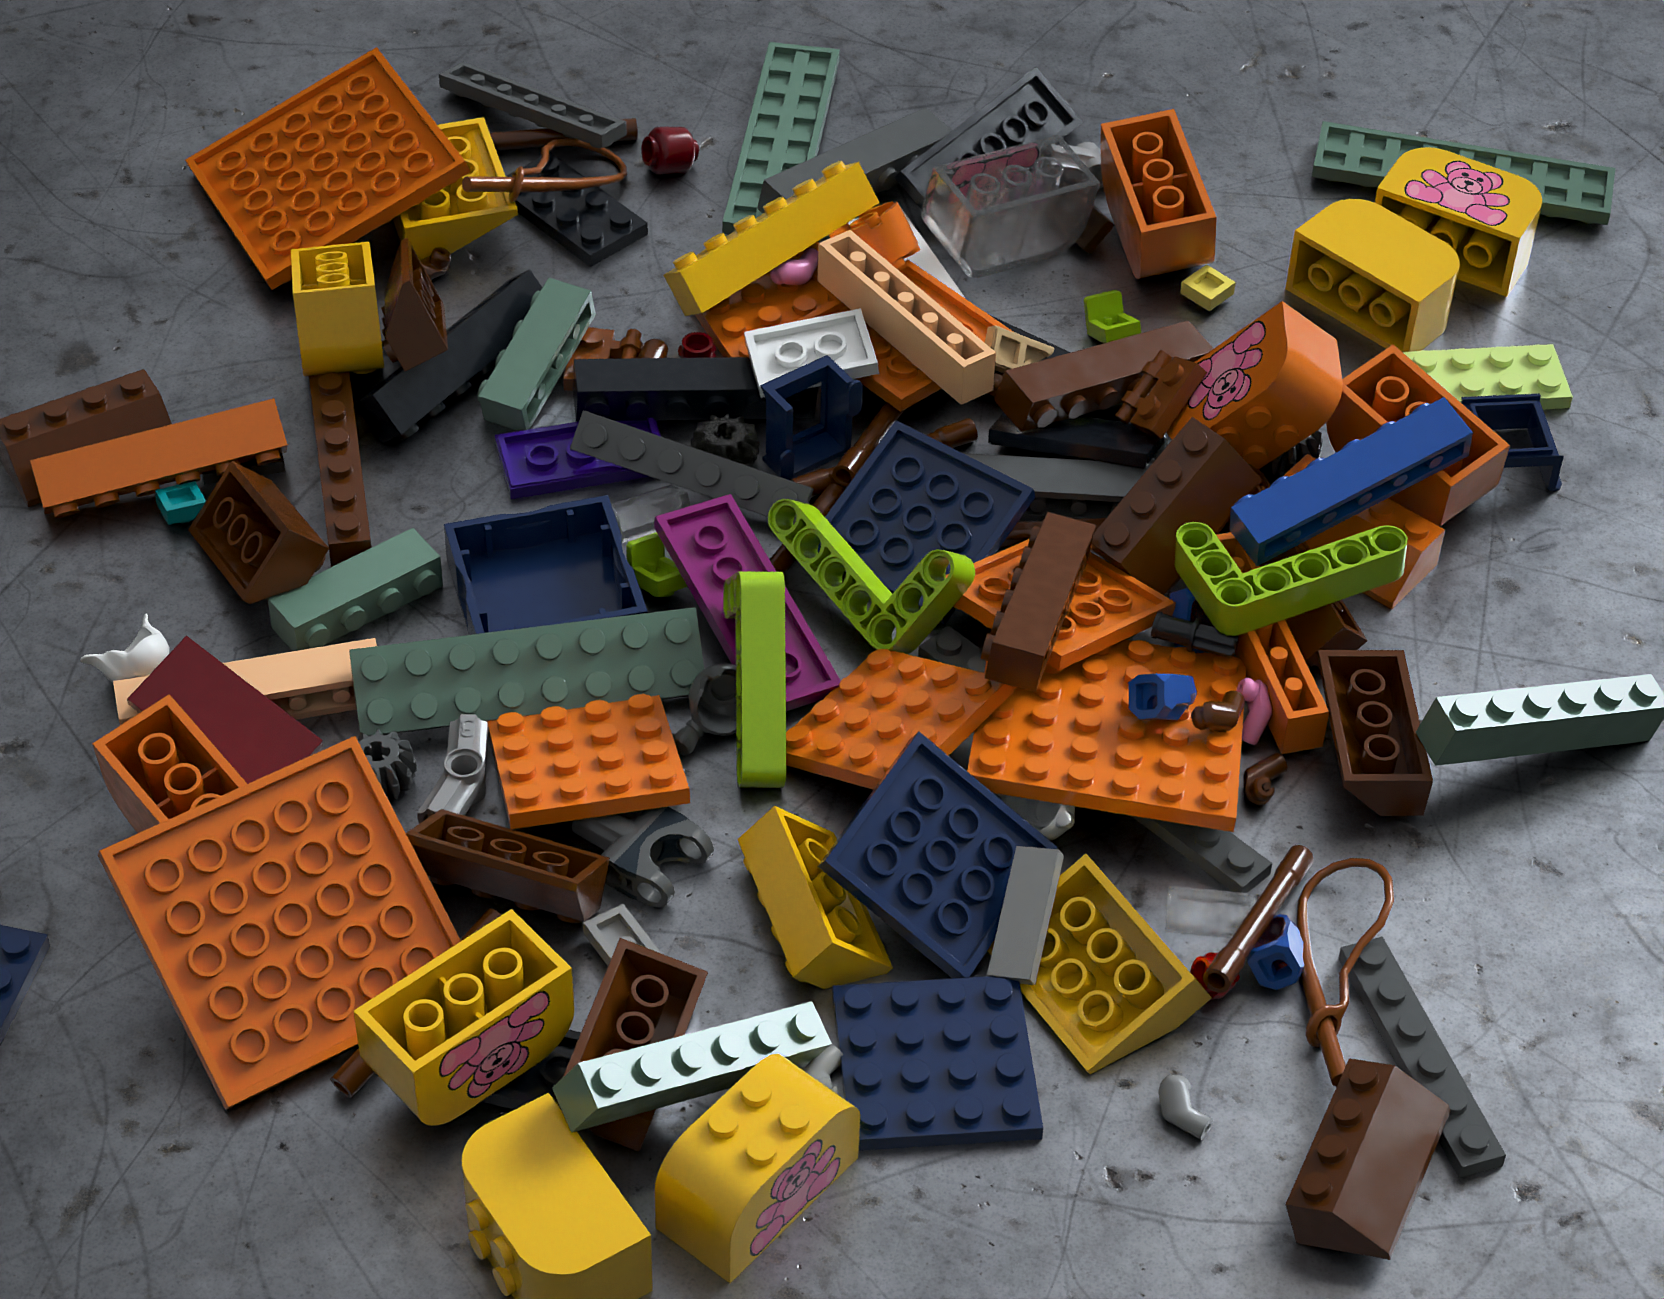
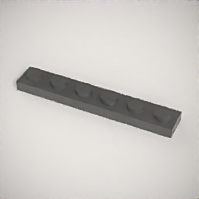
[439,61,627,148]
[570,410,814,525]
[1338,936,1506,1178]

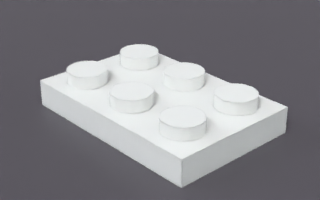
[744,308,879,398]

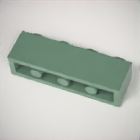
[477,277,596,431]
[268,528,443,651]

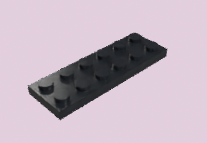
[894,67,1083,234]

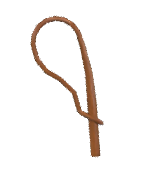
[462,138,627,203]
[1297,858,1394,1087]

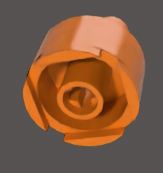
[829,201,920,269]

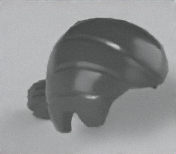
[673,663,736,756]

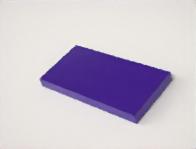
[495,418,661,499]

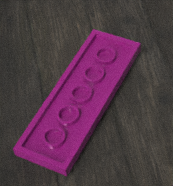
[654,494,841,711]

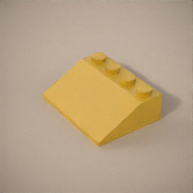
[393,117,518,260]
[987,853,1211,1075]

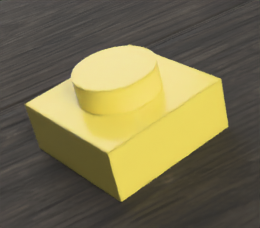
[1180,264,1236,311]

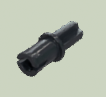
[1151,611,1239,658]

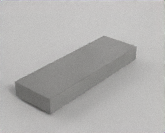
[987,846,1064,985]

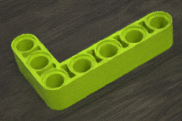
[768,499,975,654]
[1175,522,1408,636]
[723,571,786,788]

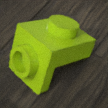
[1083,290,1142,343]
[626,532,688,598]

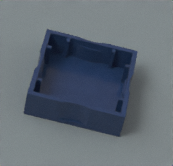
[444,495,648,635]

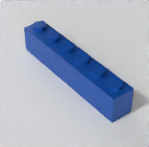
[1229,397,1473,566]

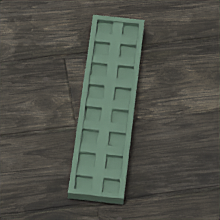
[722,42,840,234]
[1312,121,1616,225]
[349,607,704,736]

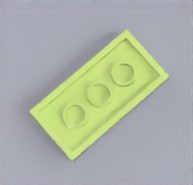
[1403,344,1573,410]

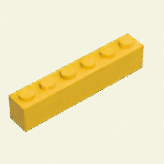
[664,161,879,316]

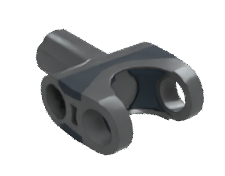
[571,807,714,908]

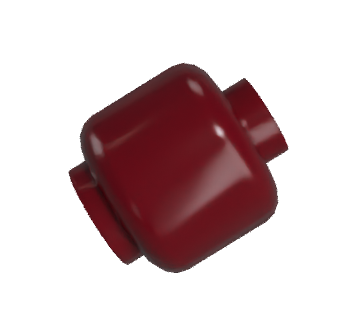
[641,127,699,175]

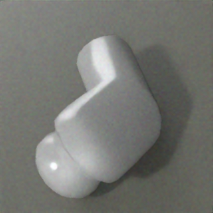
[803,1044,843,1094]
[1158,1074,1213,1140]

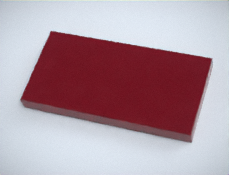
[127,635,323,784]

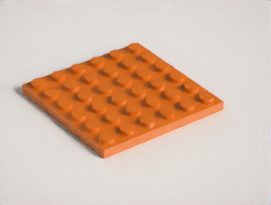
[185,47,470,290]
[967,640,1246,832]
[98,736,461,1110]

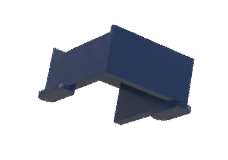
[760,355,863,480]
[1461,393,1564,492]

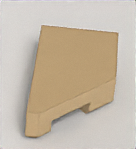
[985,325,1054,373]

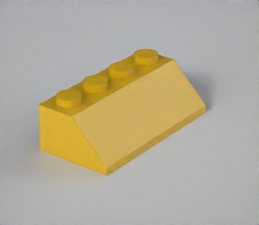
[737,806,893,989]

